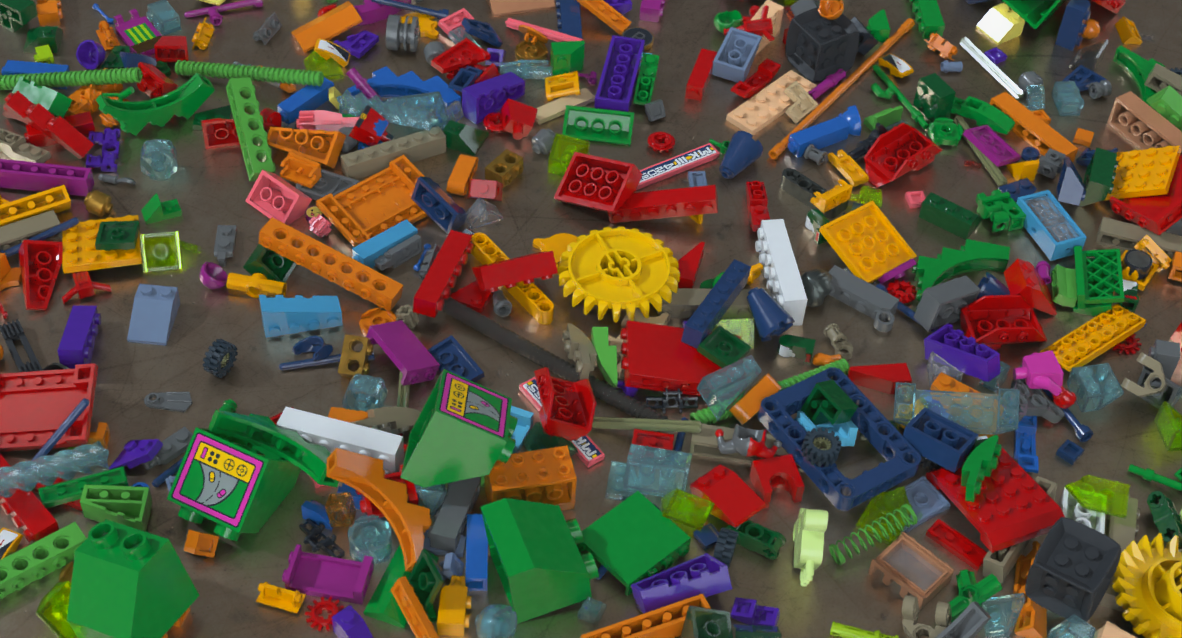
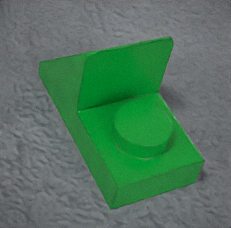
[141,193,182,225]

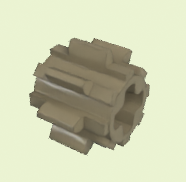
[395,304,420,329]

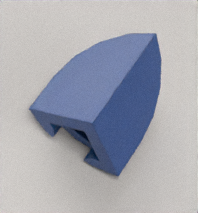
[838,105,861,136]
[301,499,335,531]

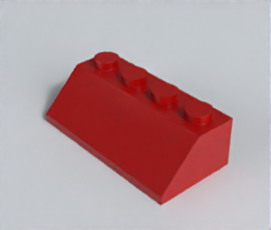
[472,251,558,293]

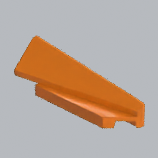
[1011,541,1047,638]

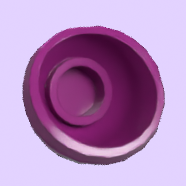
[199,262,228,290]

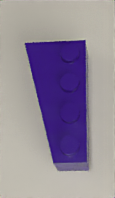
[462,72,525,125]
[58,305,101,369]
[924,323,1000,382]
[631,553,732,613]

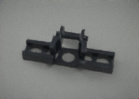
[646,388,698,414]
[299,519,345,558]

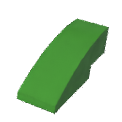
[591,327,618,389]

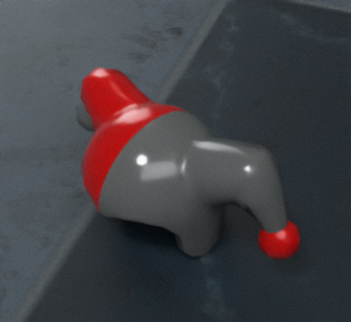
[715,424,782,459]

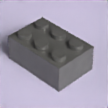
[914,275,981,332]

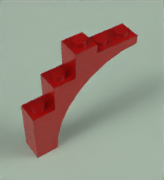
[2,91,94,159]

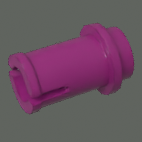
[208,7,223,26]
[1036,261,1051,284]

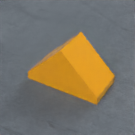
[1007,160,1039,182]

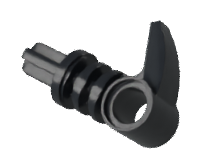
[848,122,888,160]

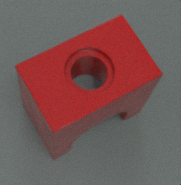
[750,454,805,508]

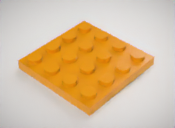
[1102,145,1181,201]
[819,200,917,283]
[62,215,142,274]

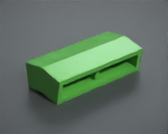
[1051,264,1077,308]

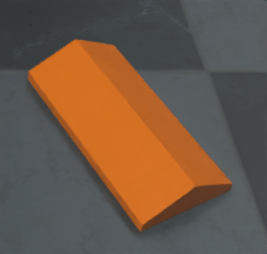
[291,1,363,53]

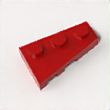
[431,38,491,74]

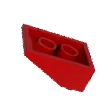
[1003,259,1057,316]
[690,464,766,528]

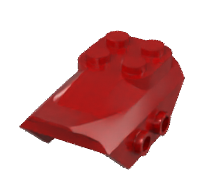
[864,122,943,188]
[960,295,1047,350]
[534,367,596,441]

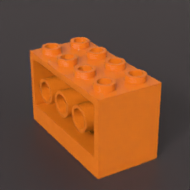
[484,445,577,511]

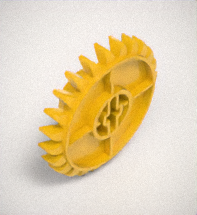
[557,226,680,323]
[1112,533,1182,638]

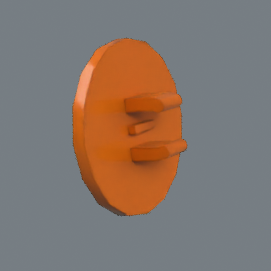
[518,25,548,45]

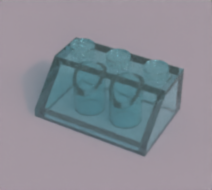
[623,444,692,500]

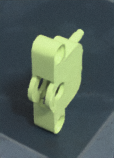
[793,508,828,587]

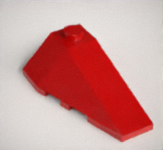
[201,118,275,150]
[19,239,63,311]

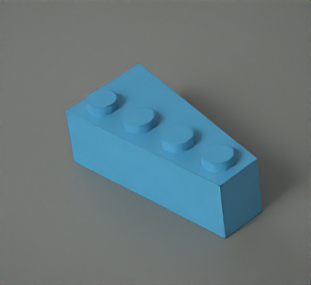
[259,295,343,338]

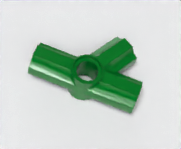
[948,569,1002,623]

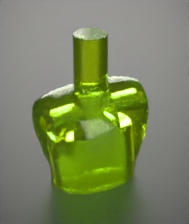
[849,186,883,208]

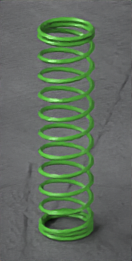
[829,504,917,565]

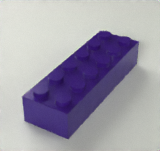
[594,35,645,112]

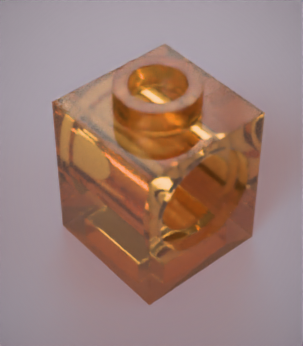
[325,492,357,527]

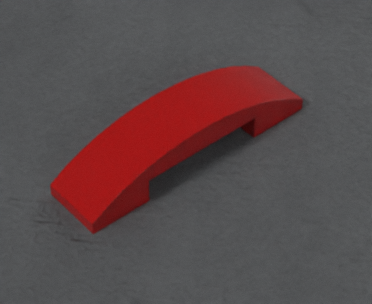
[731,58,781,98]

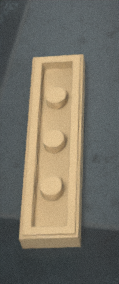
[535,87,595,125]

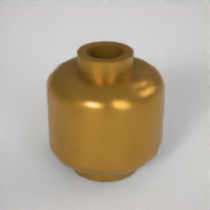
[84,190,114,217]

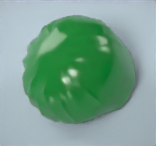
[714,10,743,35]

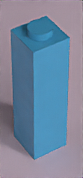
[352,219,418,268]

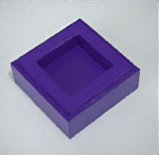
[984,47,1007,65]

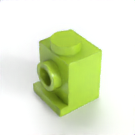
[33,44,55,64]

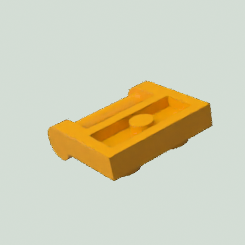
[545,71,581,101]

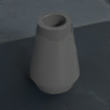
[493,290,512,317]

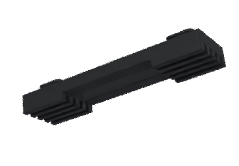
[0,319,42,372]

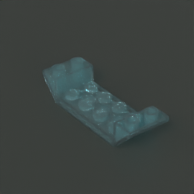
[893,382,1020,435]

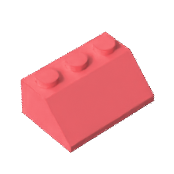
[245,170,312,225]

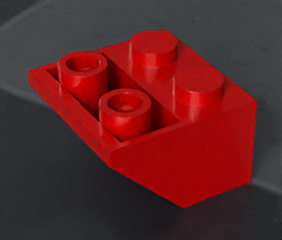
[137,62,177,99]

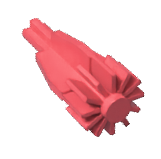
[296,110,359,132]

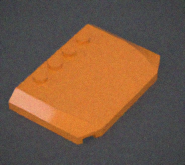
[316,155,428,247]

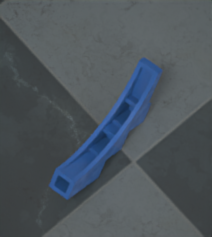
[347,66,461,116]

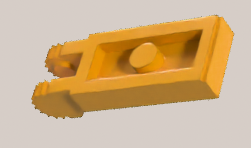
[828,149,869,187]

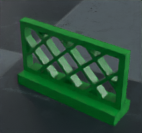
[1074,246,1124,309]

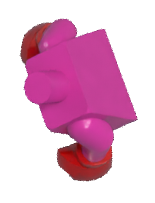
[1013,351,1077,409]

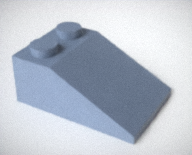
[712,27,762,83]
[127,284,180,346]

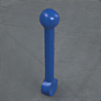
[92,3,114,25]
[413,244,431,271]

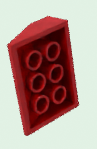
[554,152,643,213]

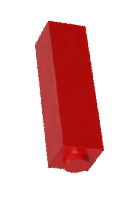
[685,48,718,101]
[24,111,95,148]

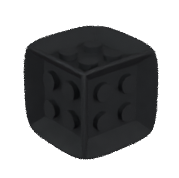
[785,7,859,82]
[1025,517,1121,624]

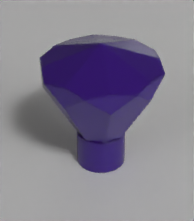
[617,380,638,398]

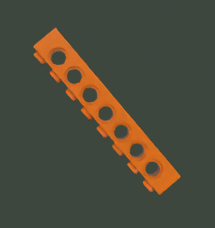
[259,217,403,311]

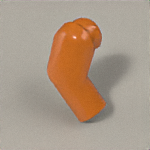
[812,353,842,366]

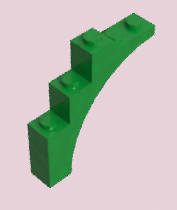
[1113,45,1165,115]
[96,73,215,136]
[912,239,1010,304]
[208,409,339,487]

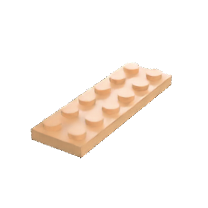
[726,70,817,135]

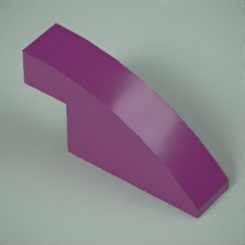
[354,0,411,27]

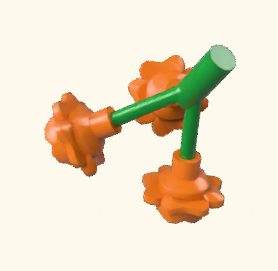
[85,84,135,128]

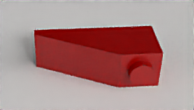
[678,241,705,289]
[847,363,912,394]

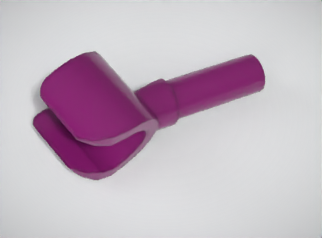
[578,71,598,85]

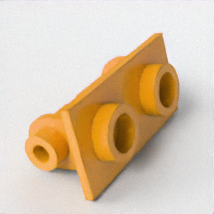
[191,17,215,50]
[1134,234,1172,273]
[256,582,306,613]

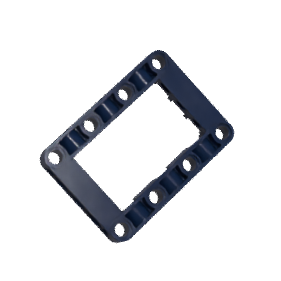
[758,367,921,511]

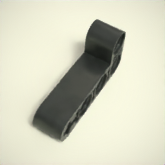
[780,168,849,219]

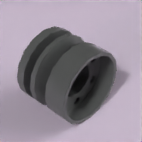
[386,15,420,52]

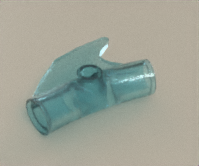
[500,60,552,81]

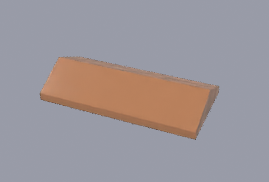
[487,0,556,17]

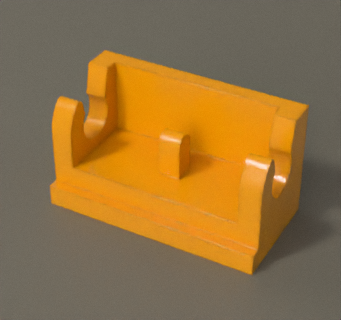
[810,179,853,213]

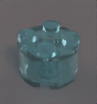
[140,139,178,181]
[342,374,388,412]
[348,515,392,565]

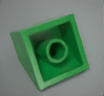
[550,41,585,76]

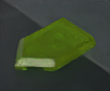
[303,50,344,80]
[1065,475,1130,519]
[856,486,912,545]

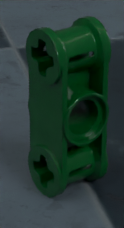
[1147,491,1182,550]
[725,520,786,560]

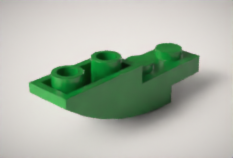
[633,53,660,105]
[951,96,1015,135]
[961,435,1002,502]

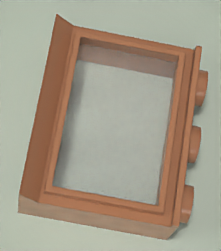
[868,532,954,612]

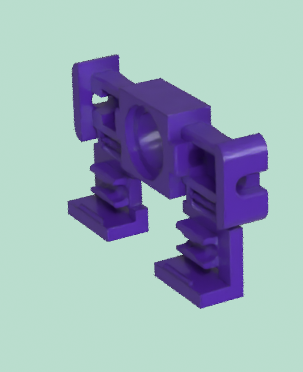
[86,128,121,172]

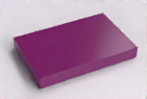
[963,125,1021,167]

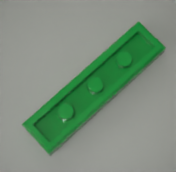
[38,466,129,508]

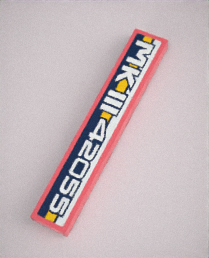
[636,143,720,190]
[519,377,605,468]

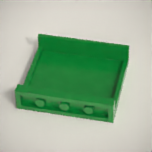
[577,491,691,597]

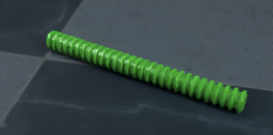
[175,60,324,86]
[0,67,142,91]
[690,358,850,425]

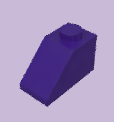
[332,605,373,638]

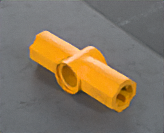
[226,273,287,298]

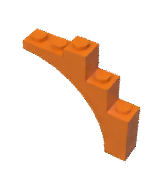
[327,448,432,572]

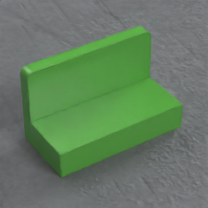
[863,105,903,131]

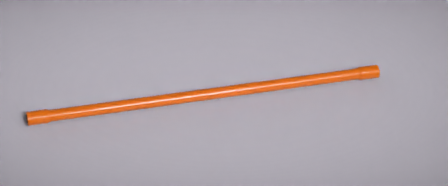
[768,18,915,159]

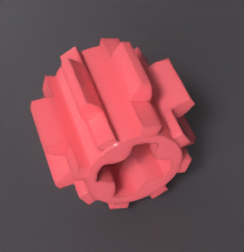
[308,214,332,238]

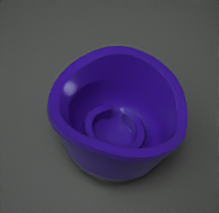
[76,40,106,70]

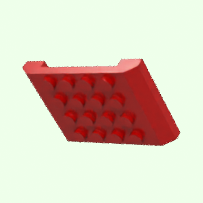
[0,363,98,452]
[926,448,1065,553]

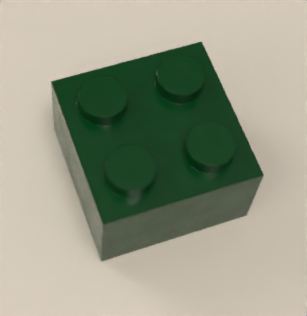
[913,73,956,123]

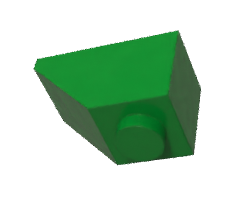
[865,10,890,42]

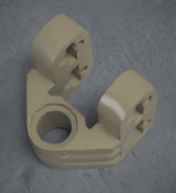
[1120,352,1167,398]
[902,595,952,638]

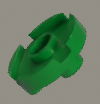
[928,117,963,146]

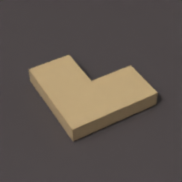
[784,81,818,124]

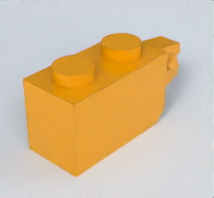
[437,575,472,636]

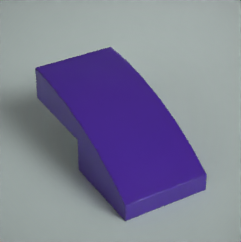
[731,597,780,631]

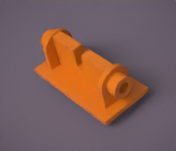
[96,20,121,51]
[924,33,958,61]

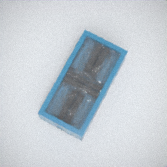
[1016,190,1087,261]

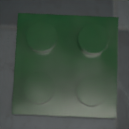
[95,221,140,251]
[697,325,751,373]

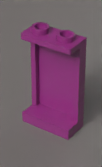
[366,320,440,386]
[282,544,374,605]

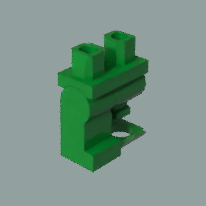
[976,189,1026,233]

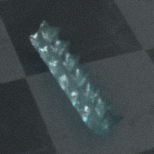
[337,89,438,131]
[0,441,109,498]

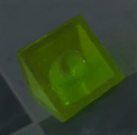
[139,231,182,272]
[713,317,754,348]
[1154,401,1182,451]
[661,488,715,531]

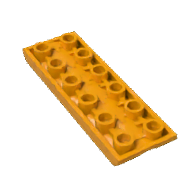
[1039,304,1146,373]

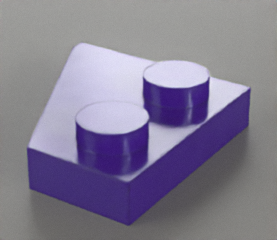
[333,30,379,58]
[109,439,163,470]

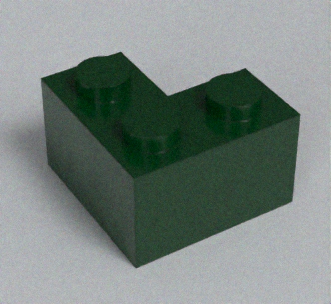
[0,0,37,32]
[800,380,858,425]

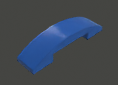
[1014,416,1039,473]

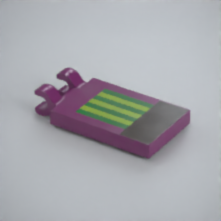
[114,9,162,56]

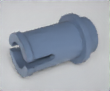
[940,60,963,73]

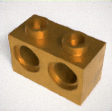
[485,149,524,188]
[338,334,374,380]

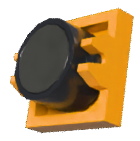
[1116,248,1159,291]

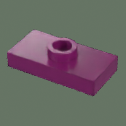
[878,258,917,284]

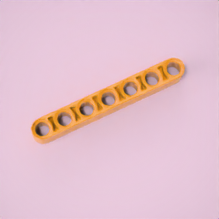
[472,233,554,325]

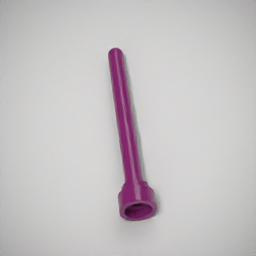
[184,0,263,18]

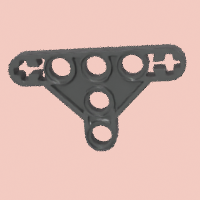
[1005,365,1064,423]

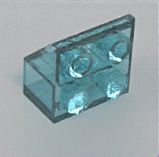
[1067,363,1124,412]

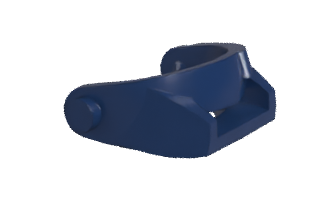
[292,335,333,362]

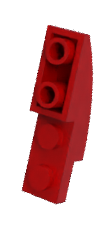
[746,181,770,231]

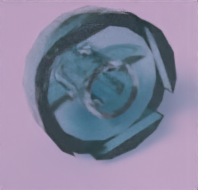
[475,603,517,638]

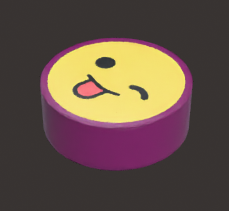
[305,206,324,221]

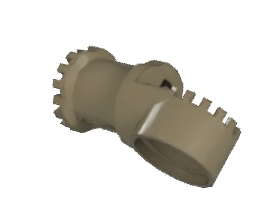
[823,323,853,361]

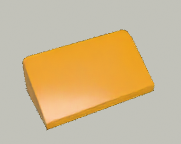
[1115,17,1143,44]

